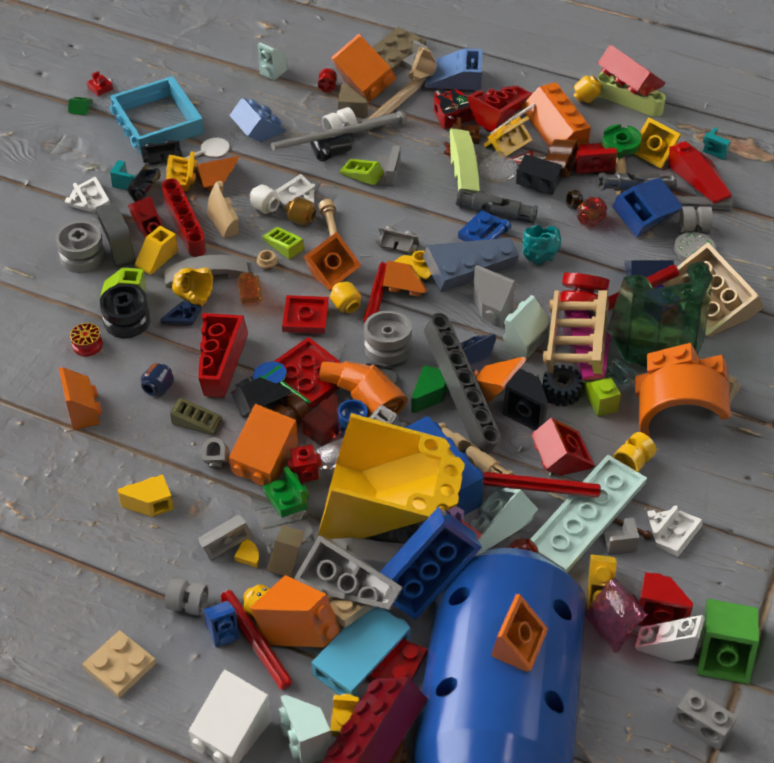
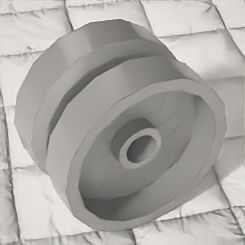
[55,220,105,273]
[364,311,412,365]

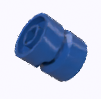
[338,399,368,439]

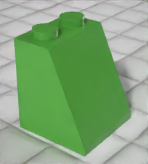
[697,598,759,684]

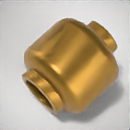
[285,197,317,226]

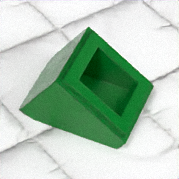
[68,97,93,115]

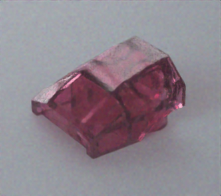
[585,578,647,653]

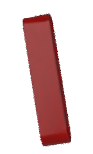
[162,178,206,257]

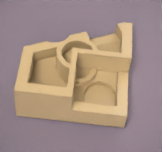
[207,181,239,239]

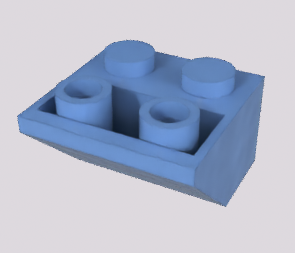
[230,97,286,142]

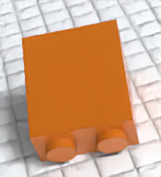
[331,34,396,103]
[229,404,298,486]
[250,575,342,647]

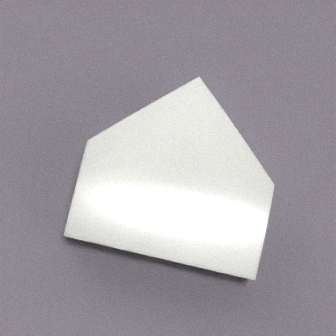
[276,174,315,209]
[64,176,111,213]
[647,505,703,557]

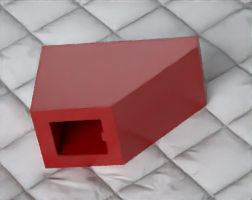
[128,196,163,239]

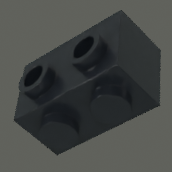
[516,154,562,195]

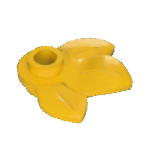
[394,250,432,280]

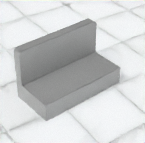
[376,145,401,186]
[198,515,253,560]

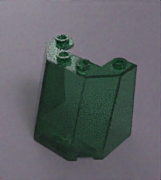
[608,261,713,368]

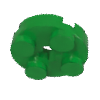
[602,124,641,158]

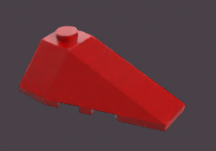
[467,85,533,132]

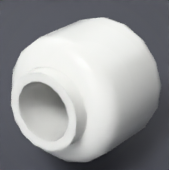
[250,184,280,214]

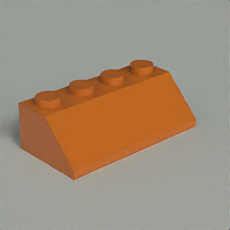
[521,82,591,147]

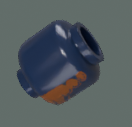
[141,363,174,396]

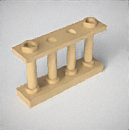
[543,291,609,374]

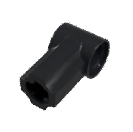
[310,134,352,161]

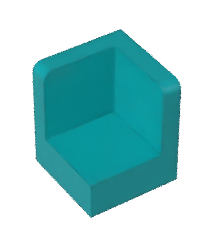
[110,160,136,190]

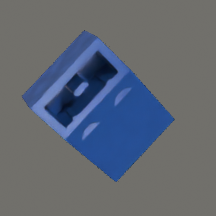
[612,177,683,238]

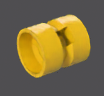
[613,432,657,472]

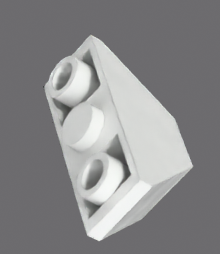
[635,615,705,662]

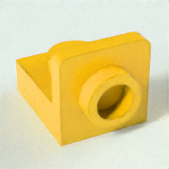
[330,694,360,737]

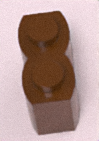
[544,139,580,178]

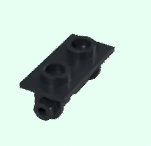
[141,140,182,165]
[126,164,161,202]

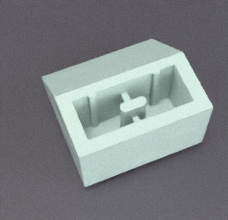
[503,295,551,359]
[278,695,331,763]

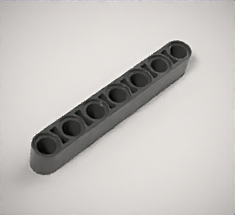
[424,313,501,454]

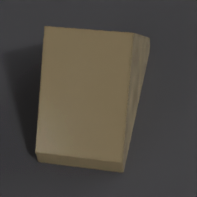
[338,83,368,118]
[267,525,305,577]

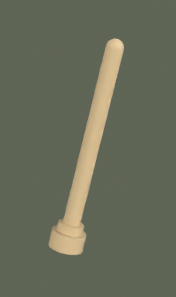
[319,199,337,236]

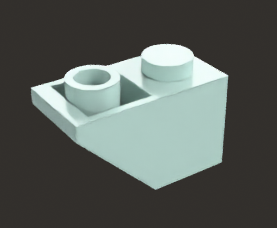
[258,43,288,81]

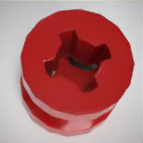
[318,68,337,92]

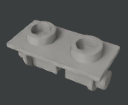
[376,226,420,254]

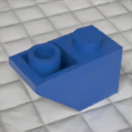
[203,601,239,647]

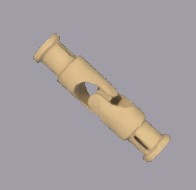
[439,422,514,475]

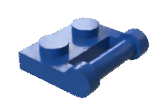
[458,210,511,242]

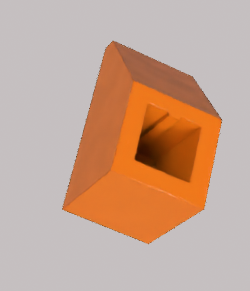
[383,261,428,297]

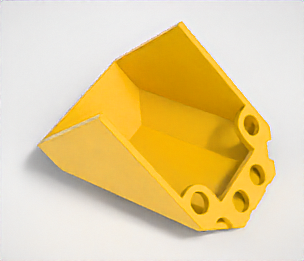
[317,413,465,539]

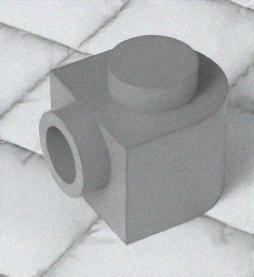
[202,437,229,468]

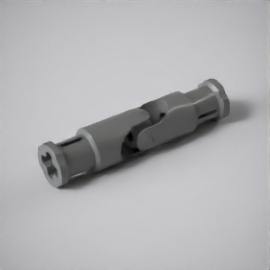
[597,173,677,192]
[456,189,538,223]

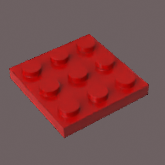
[273,337,341,410]

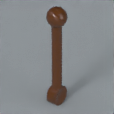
[612,518,653,540]

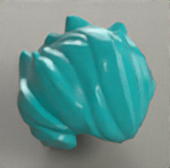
[522,225,562,266]

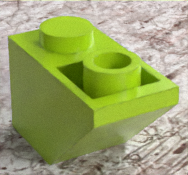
[100,268,146,298]

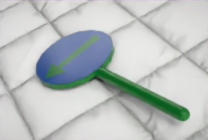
[253,361,311,404]

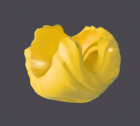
[172,267,214,307]

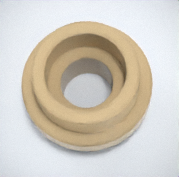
[257,250,277,269]

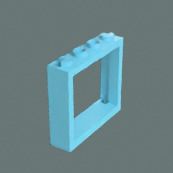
[109,76,204,154]

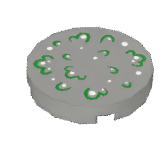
[674,232,716,262]

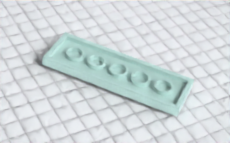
[525,455,647,573]

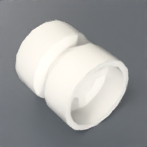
[322,107,357,138]

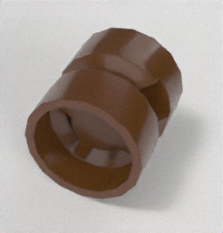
[271,393,310,424]

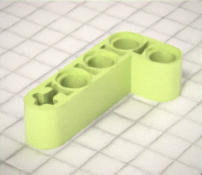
[597,72,666,117]

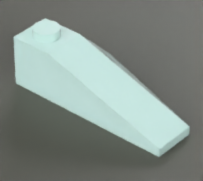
[470,487,538,554]

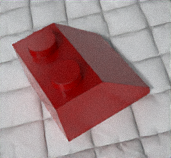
[531,418,595,476]
[635,572,693,626]

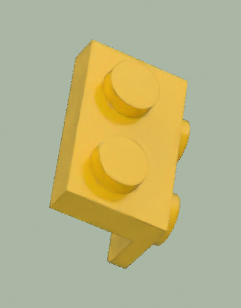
[165,151,197,192]

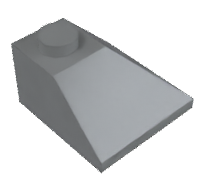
[473,265,515,326]

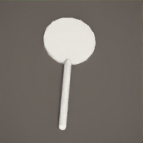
[184,138,230,159]

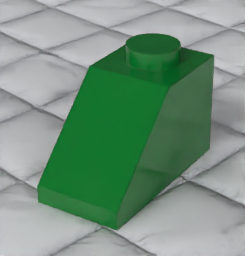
[411,365,450,413]

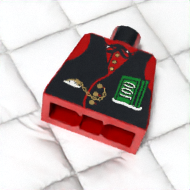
[433,89,475,130]

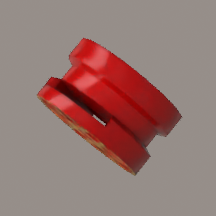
[70,323,103,357]

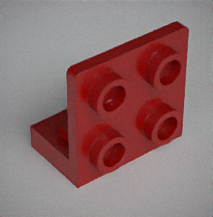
[574,143,617,174]

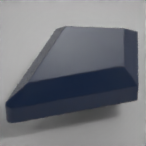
[160,301,202,325]

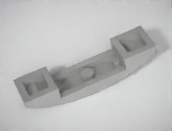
[164,255,249,288]

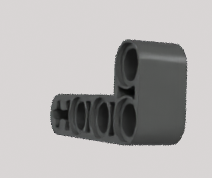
[95,202,136,267]

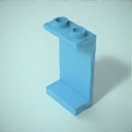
[311,607,410,697]

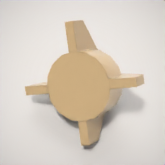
[408,46,437,81]

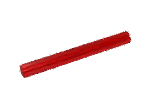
[483,472,601,498]
[220,590,292,690]

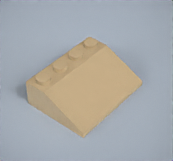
[661,242,764,338]

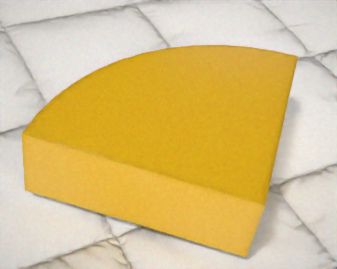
[234,539,259,568]

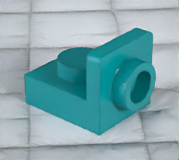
[703,127,731,160]

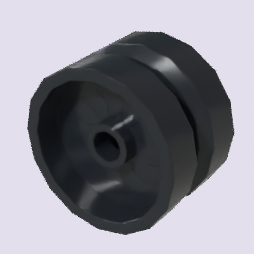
[100,284,150,339]

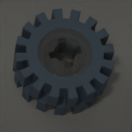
[542,364,583,407]

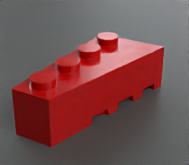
[198,313,249,398]

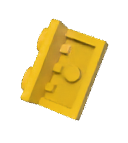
[484,116,533,159]

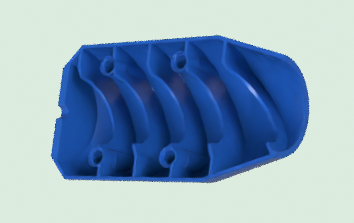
[412,548,586,763]

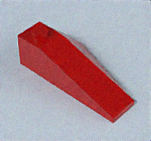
[668,141,732,204]

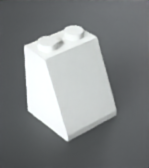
[188,670,271,763]

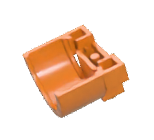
[635,343,731,437]

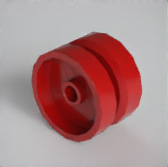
[560,272,610,302]

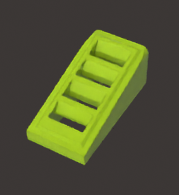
[340,159,384,185]
[262,227,304,260]

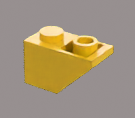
[135,226,178,275]
[117,474,174,517]
[586,554,617,612]

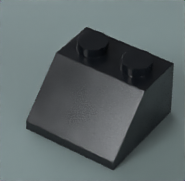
[503,368,548,431]
[231,376,292,417]

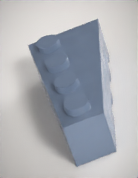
[423,238,519,292]

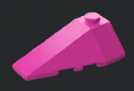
[563,310,611,380]

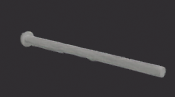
[271,111,407,150]

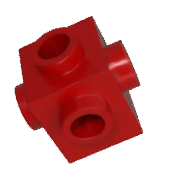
[287,444,322,483]

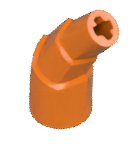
[320,361,408,418]

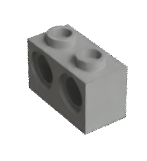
[673,688,737,751]

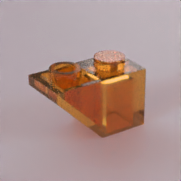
[235,272,263,304]

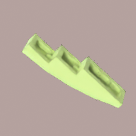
[450,128,480,194]

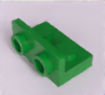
[263,466,309,518]

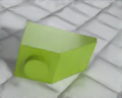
[582,377,621,417]

